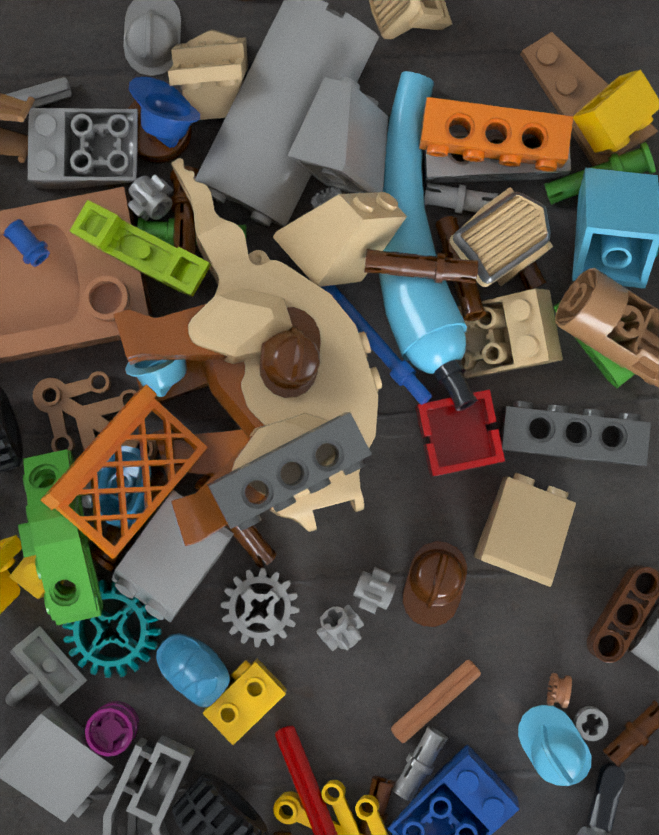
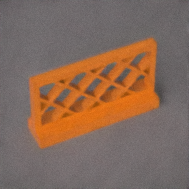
[41,384,208,559]

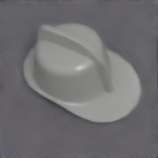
[123,0,181,76]

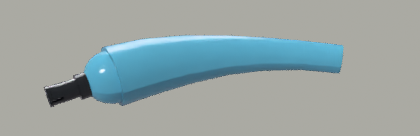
[379,71,478,411]

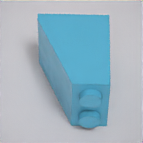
[573,167,659,288]

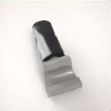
[577,763,625,835]

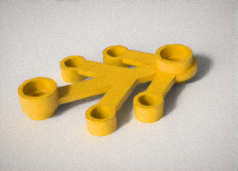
[273,780,388,835]

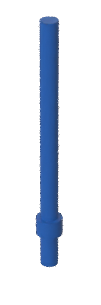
[321,285,432,405]

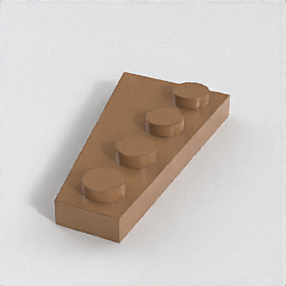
[520,32,658,166]

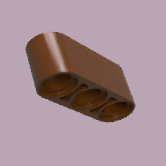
[587,565,659,663]

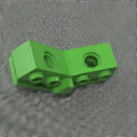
[18,449,103,626]

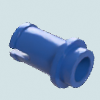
[3,219,50,267]

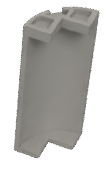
[195,0,379,227]

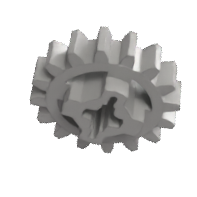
[221,567,300,647]

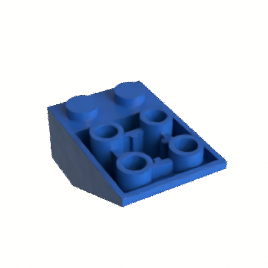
[388,744,520,835]

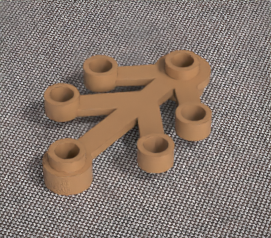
[33,371,159,460]

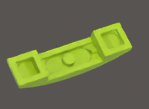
[69,200,211,297]

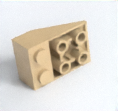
[458,288,563,379]

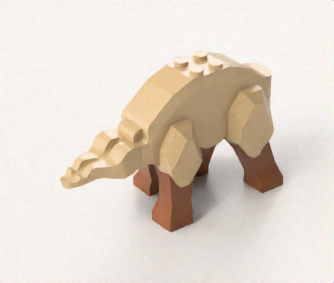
[113,158,382,546]

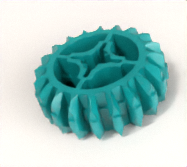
[62,580,162,678]

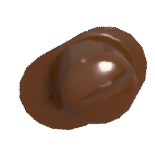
[259,307,321,398]
[403,541,467,627]

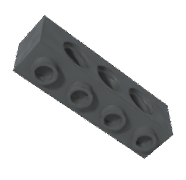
[499,401,651,466]
[207,412,372,531]

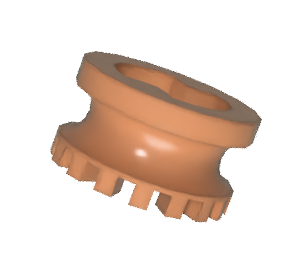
[547,673,572,708]

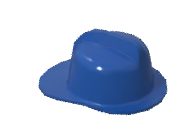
[129,77,201,148]

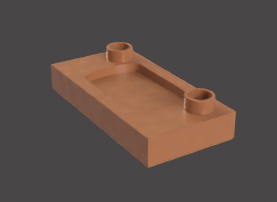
[0,187,153,364]

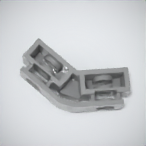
[103,735,195,835]

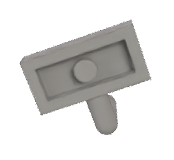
[5,626,87,707]

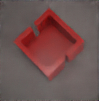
[415,389,505,477]

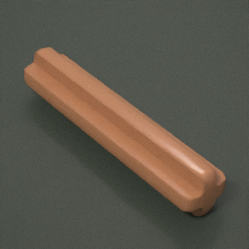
[391,660,481,743]

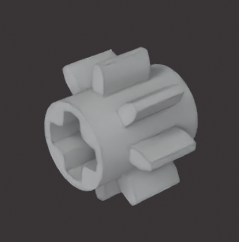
[128,174,173,221]
[353,567,397,614]
[316,605,364,651]

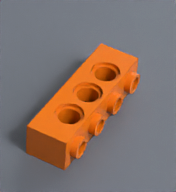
[419,97,573,172]

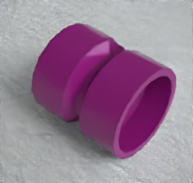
[85,701,140,757]

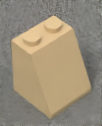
[273,192,407,287]
[473,473,576,587]

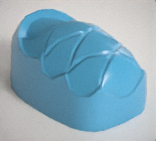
[91,446,151,528]
[156,633,230,707]

